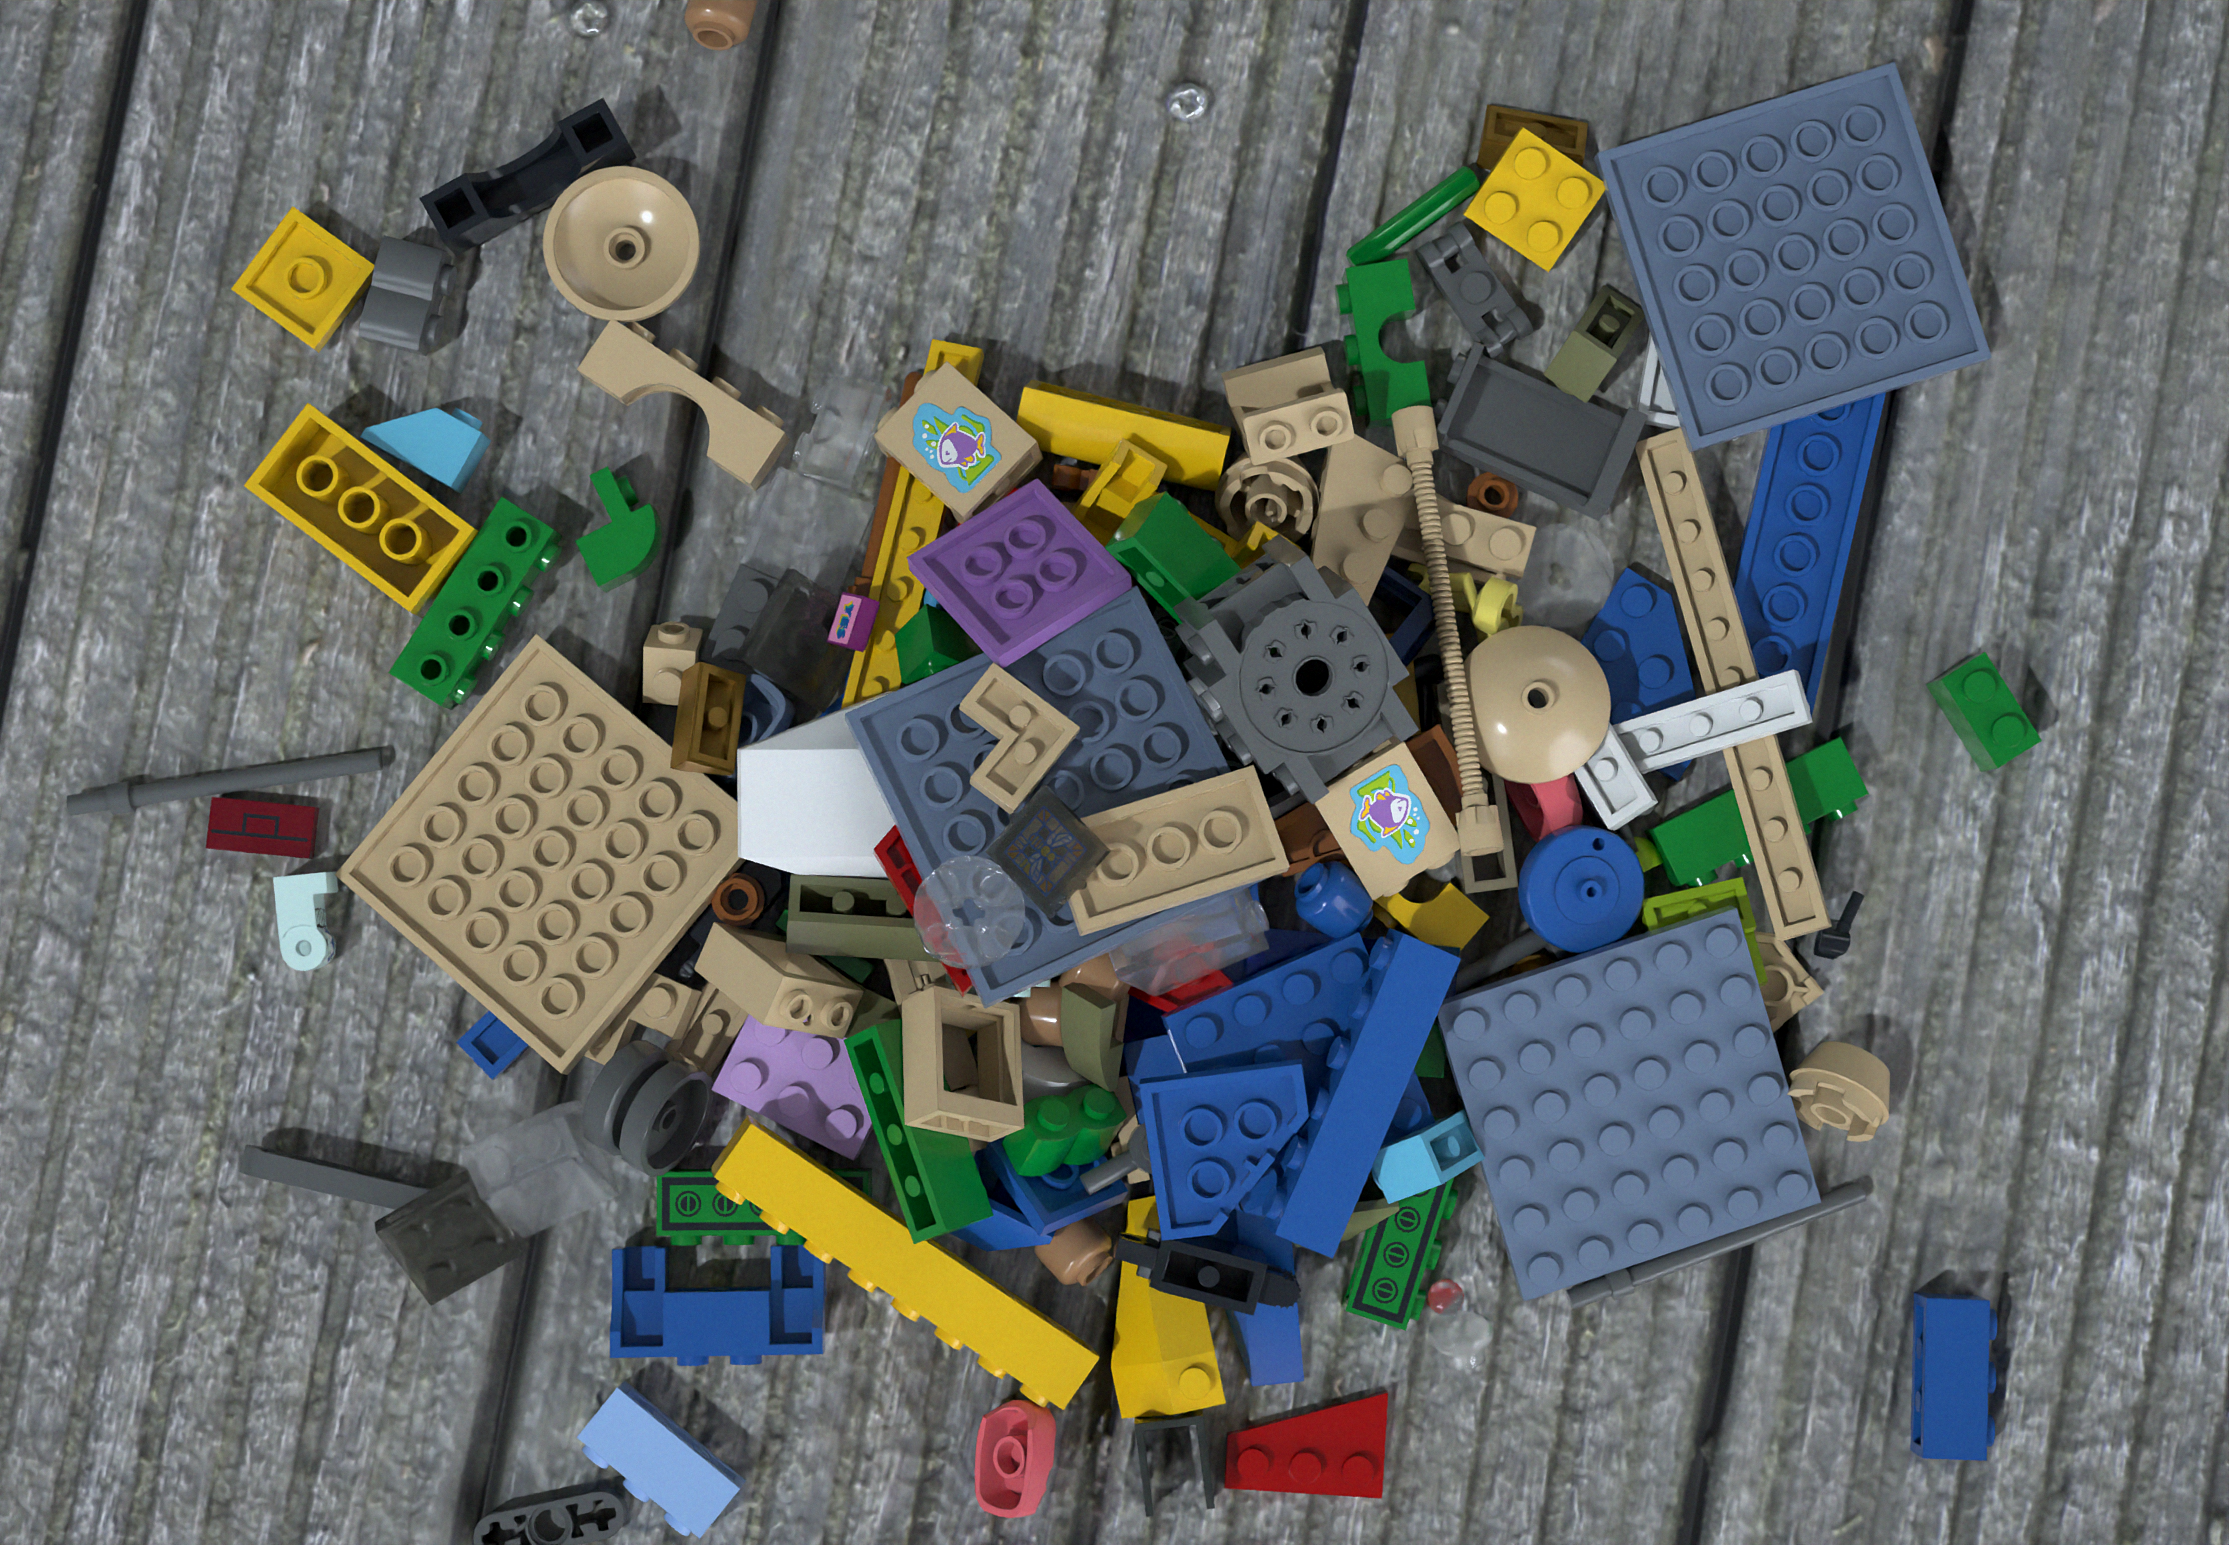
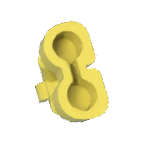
[1407,563,1523,644]

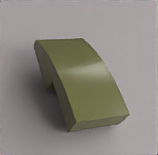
[1060,982,1124,1092]

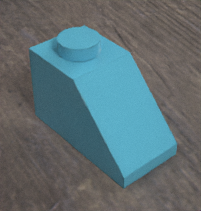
[360,407,491,494]
[1372,1109,1485,1204]

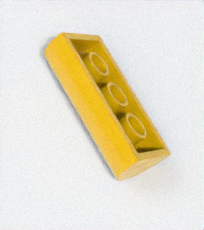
[1016,379,1232,492]

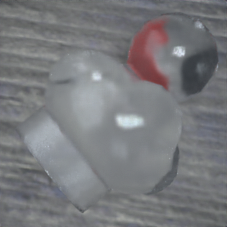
[1425,1279,1494,1370]

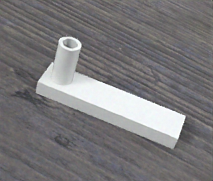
[1528,626,1658,831]
[1612,669,1813,774]

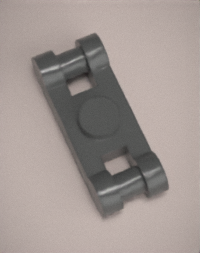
[1415,221,1533,359]

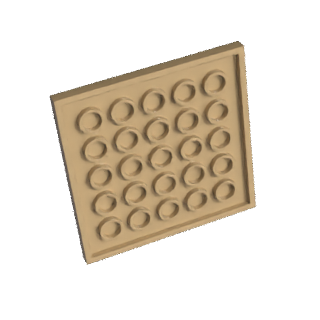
[335,634,746,1075]

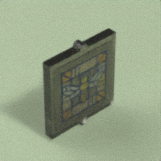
[985,785,1111,918]

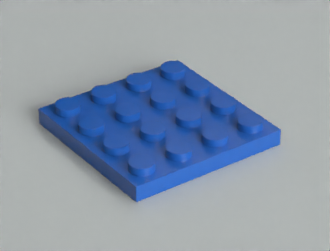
[1161,931,1435,1213]

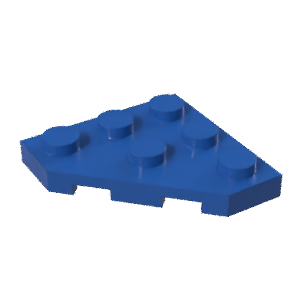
[1579,567,1696,782]
[1139,1059,1309,1241]

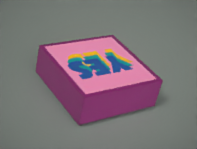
[827,592,880,652]

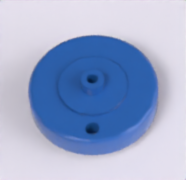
[1518,825,1645,953]

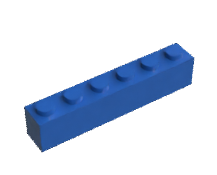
[1262,928,1461,1259]

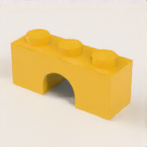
[1339,859,1489,956]

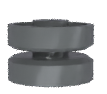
[582,1040,714,1177]

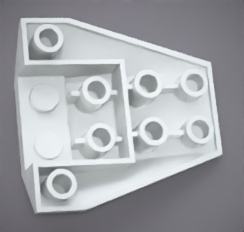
[737,691,895,880]

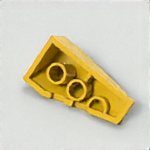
[1111,1195,1226,1419]

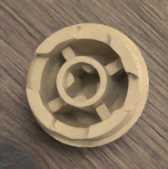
[1214,451,1319,543]
[1787,1041,1890,1142]

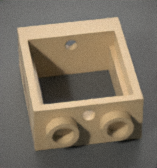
[694,922,864,1039]
[902,983,1024,1142]

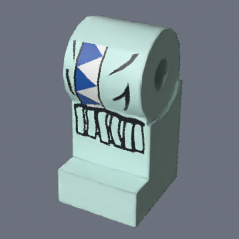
[273,872,338,971]

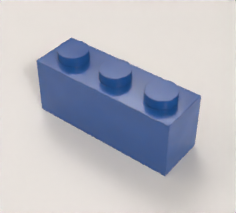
[1910,1293,1997,1461]

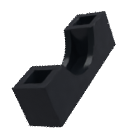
[419,98,637,257]

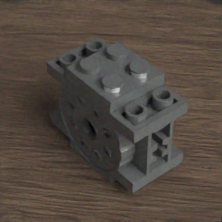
[1173,534,1419,804]

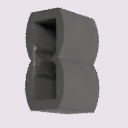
[358,235,457,356]

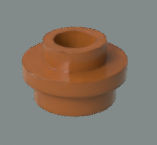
[1466,472,1518,519]
[711,873,765,926]

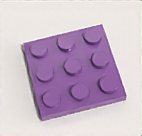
[907,478,1132,669]

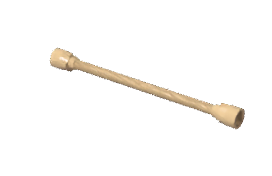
[1391,406,1504,856]

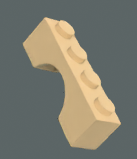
[577,320,790,491]

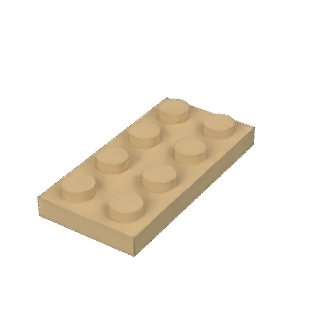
[1045,765,1290,936]

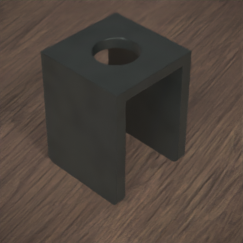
[1134,1409,1215,1517]

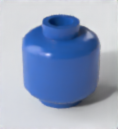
[1294,860,1373,939]

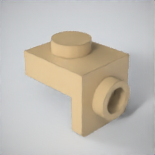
[643,621,703,706]

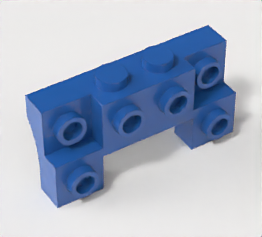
[610,1244,827,1366]

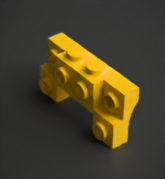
[1070,438,1301,570]

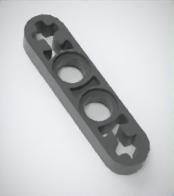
[239,1145,445,1217]

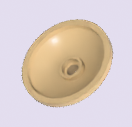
[543,166,700,323]
[1454,625,1611,784]

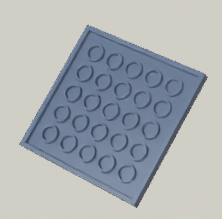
[1594,62,1992,453]
[845,585,1269,1009]
[1436,905,1821,1302]

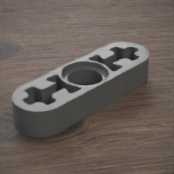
[473,1487,628,1545]

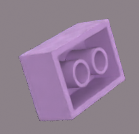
[711,1014,879,1160]

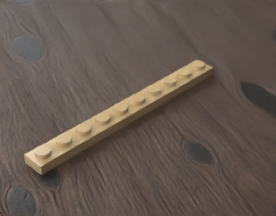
[1635,427,1832,942]

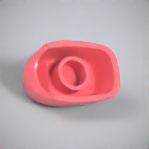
[1504,773,1583,843]
[975,1400,1056,1518]

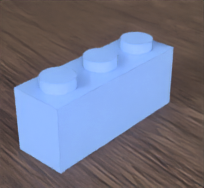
[577,1381,746,1539]

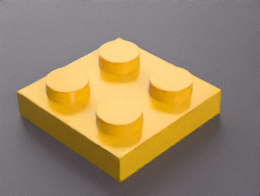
[1463,126,1605,272]
[231,206,375,353]

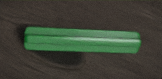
[1346,166,1481,267]

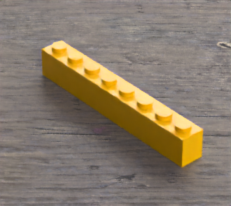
[711,1115,1100,1410]

